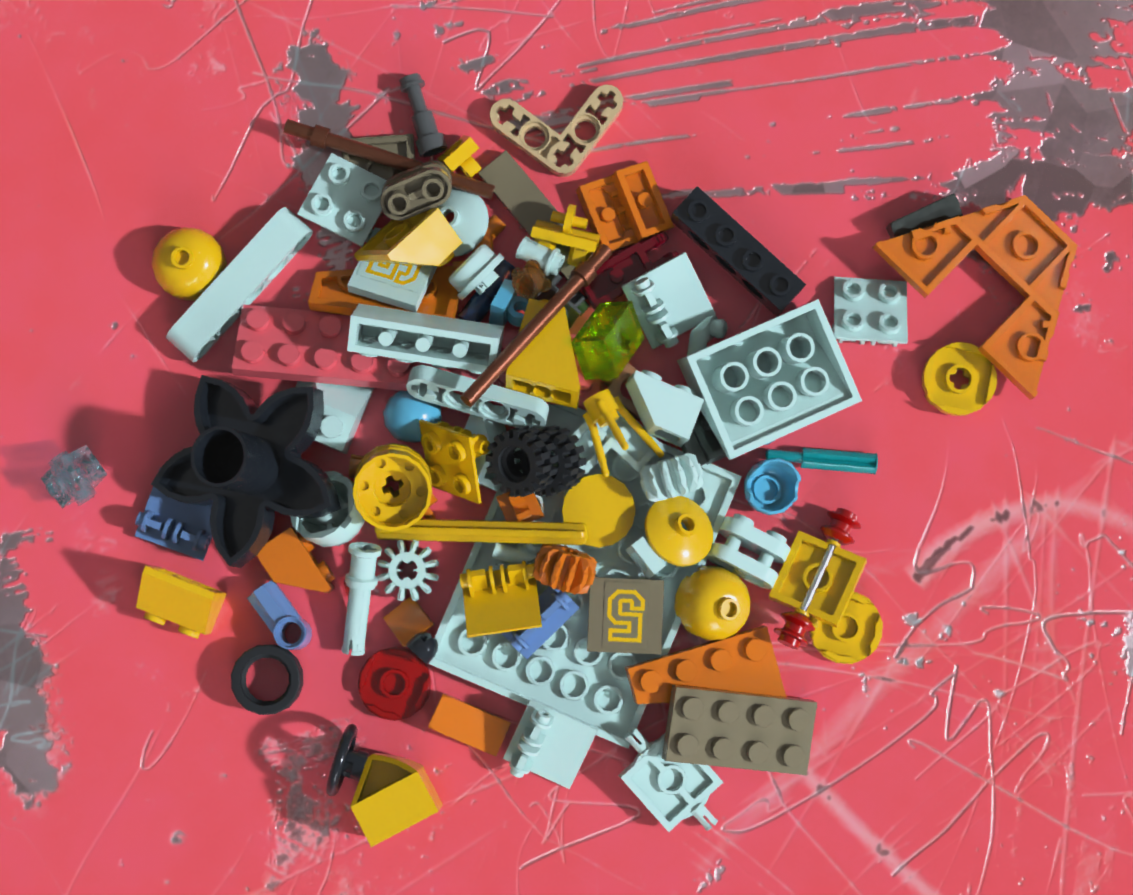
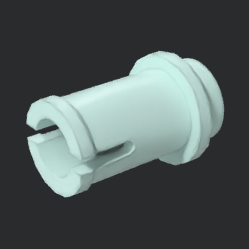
[516,236,565,276]

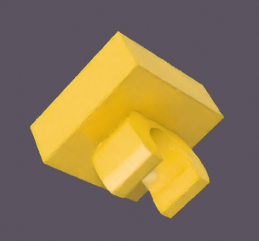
[437,135,482,178]

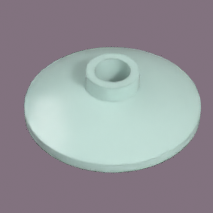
[434,187,489,257]

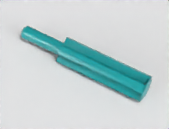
[765,448,878,475]

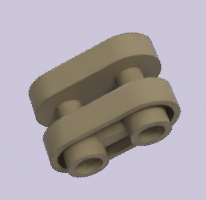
[380,161,452,221]

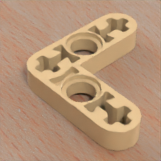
[490,85,623,177]

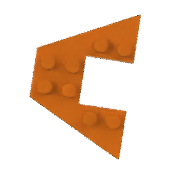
[872,195,1078,400]

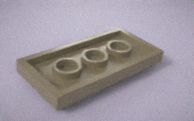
[662,685,817,775]

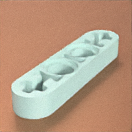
[406,365,549,429]

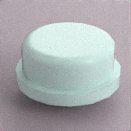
[448,244,505,300]

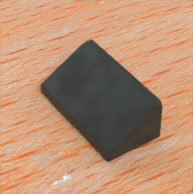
[886,193,963,239]

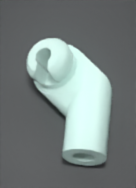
[491,543,543,565]

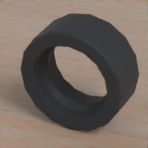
[231,644,304,715]

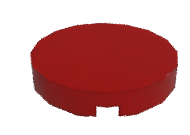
[358,647,432,721]

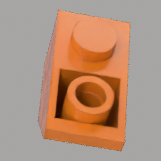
[257,527,335,593]

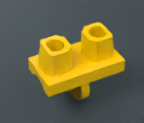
[530,204,601,267]

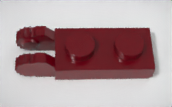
[581,231,679,311]

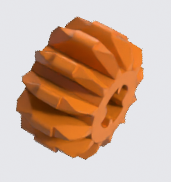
[532,544,597,595]

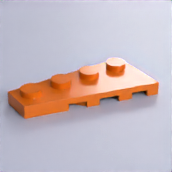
[308,261,464,318]
[625,625,786,704]

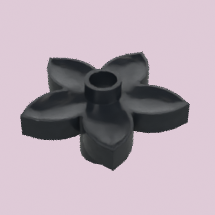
[151,375,341,568]

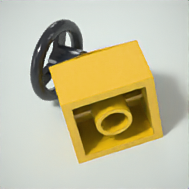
[326,724,443,847]

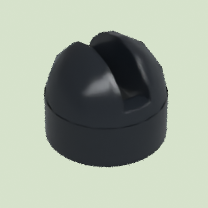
[406,632,438,665]

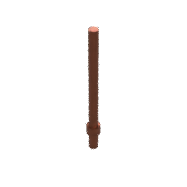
[284,119,495,199]
[460,244,612,407]

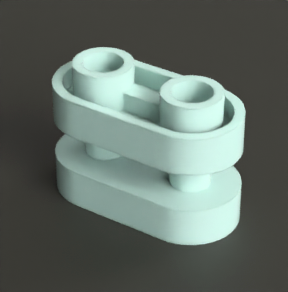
[706,514,791,590]

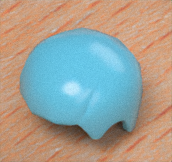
[383,391,442,443]
[744,458,801,515]

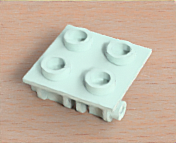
[297,153,387,247]
[621,252,716,349]
[831,276,908,347]
[503,698,598,789]

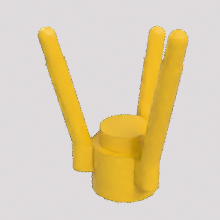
[582,389,664,477]

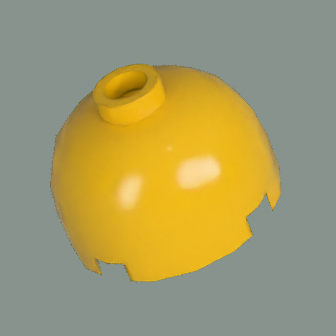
[152,227,227,301]
[674,566,750,640]

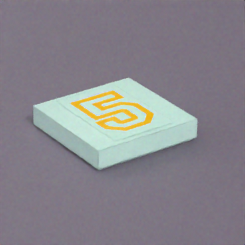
[347,227,437,312]

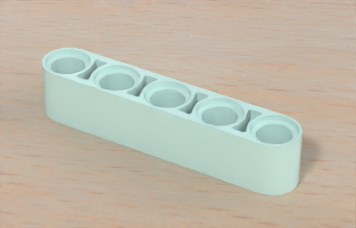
[166,207,313,363]

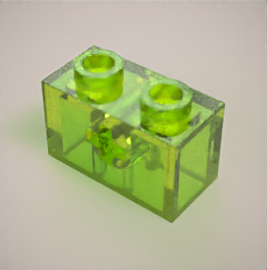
[571,301,645,381]

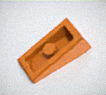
[428,693,511,757]

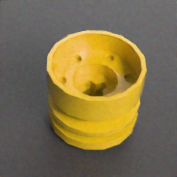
[353,443,432,531]

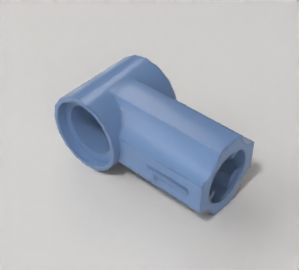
[247,580,312,650]

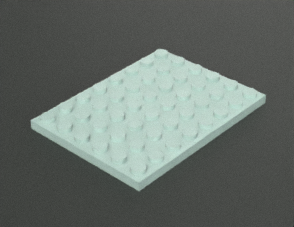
[429,404,742,748]

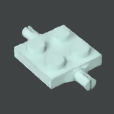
[618,727,723,832]

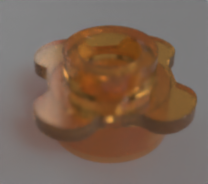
[511,259,551,300]

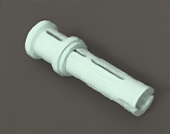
[341,542,382,656]

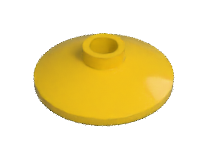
[644,496,713,567]

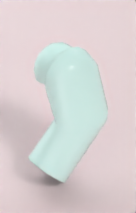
[687,316,728,356]

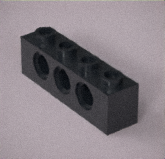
[671,186,806,317]

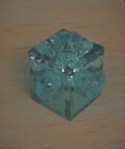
[41,445,107,508]

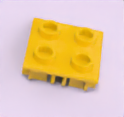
[419,419,490,504]
[460,561,542,638]

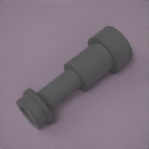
[399,73,447,157]

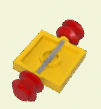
[769,508,867,650]

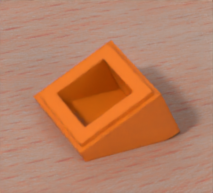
[383,596,434,647]

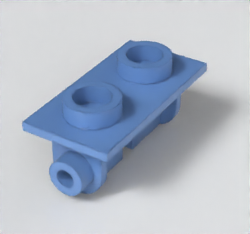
[502,586,580,659]

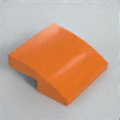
[575,161,674,253]

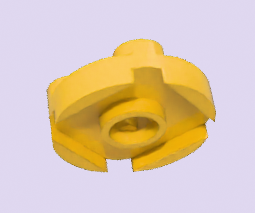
[922,342,997,416]

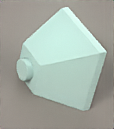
[296,381,374,454]

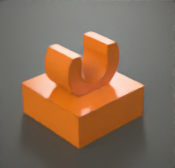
[496,492,544,522]

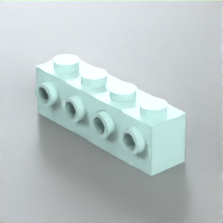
[347,303,504,374]

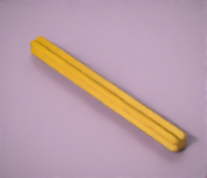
[374,519,588,545]

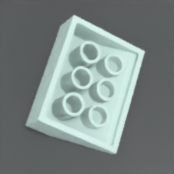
[677,299,862,460]

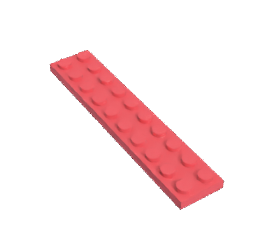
[231,304,604,407]

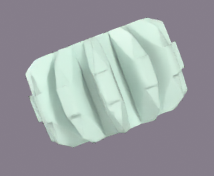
[639,453,704,502]
[377,540,439,601]

